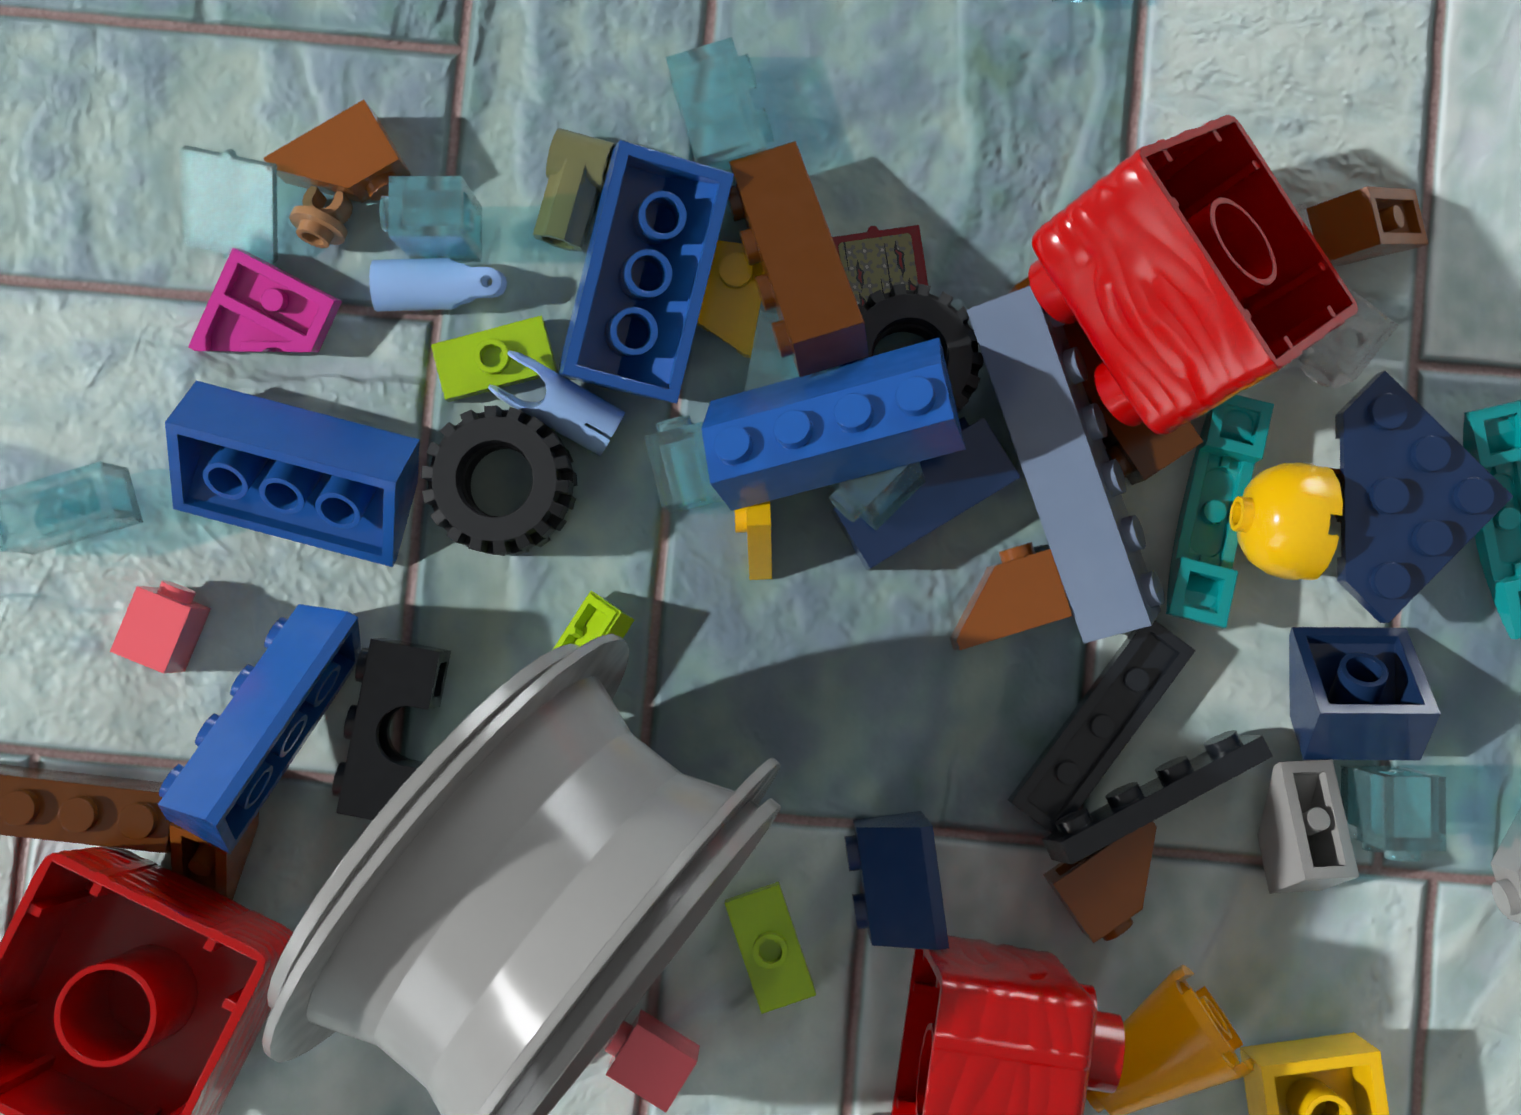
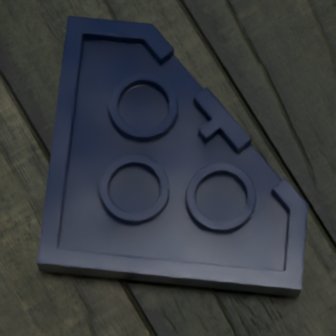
[1335,371,1513,623]

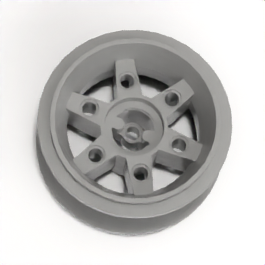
[262,634,781,1115]

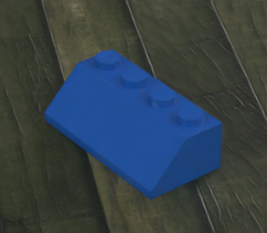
[558,140,734,404]
[701,338,966,511]
[165,380,420,567]
[158,604,361,854]

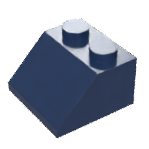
[1289,627,1441,760]
[844,811,949,950]

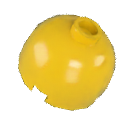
[1229,462,1343,581]

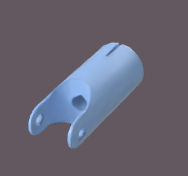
[369,257,507,312]
[488,351,625,456]

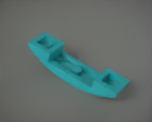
[1166,394,1274,629]
[1463,399,1521,639]

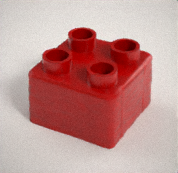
[1028,115,1358,435]
[0,846,293,1115]
[891,935,1125,1115]

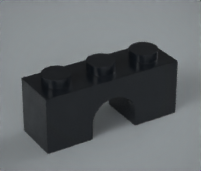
[332,638,451,820]

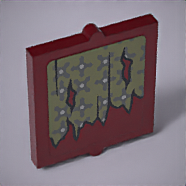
[832,225,928,335]

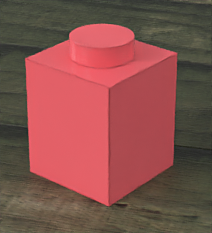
[110,580,211,674]
[605,1009,700,1113]

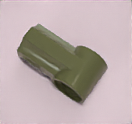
[533,128,616,251]

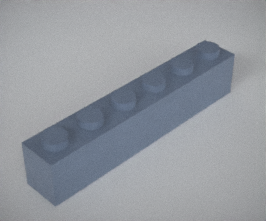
[966,286,1165,643]

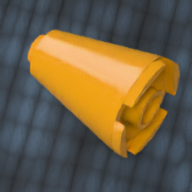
[1086,964,1254,1115]

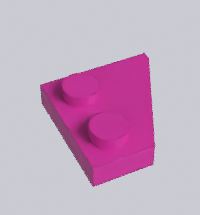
[188,247,342,352]

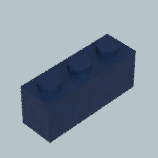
[831,417,1020,570]

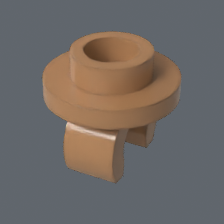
[289,186,353,248]

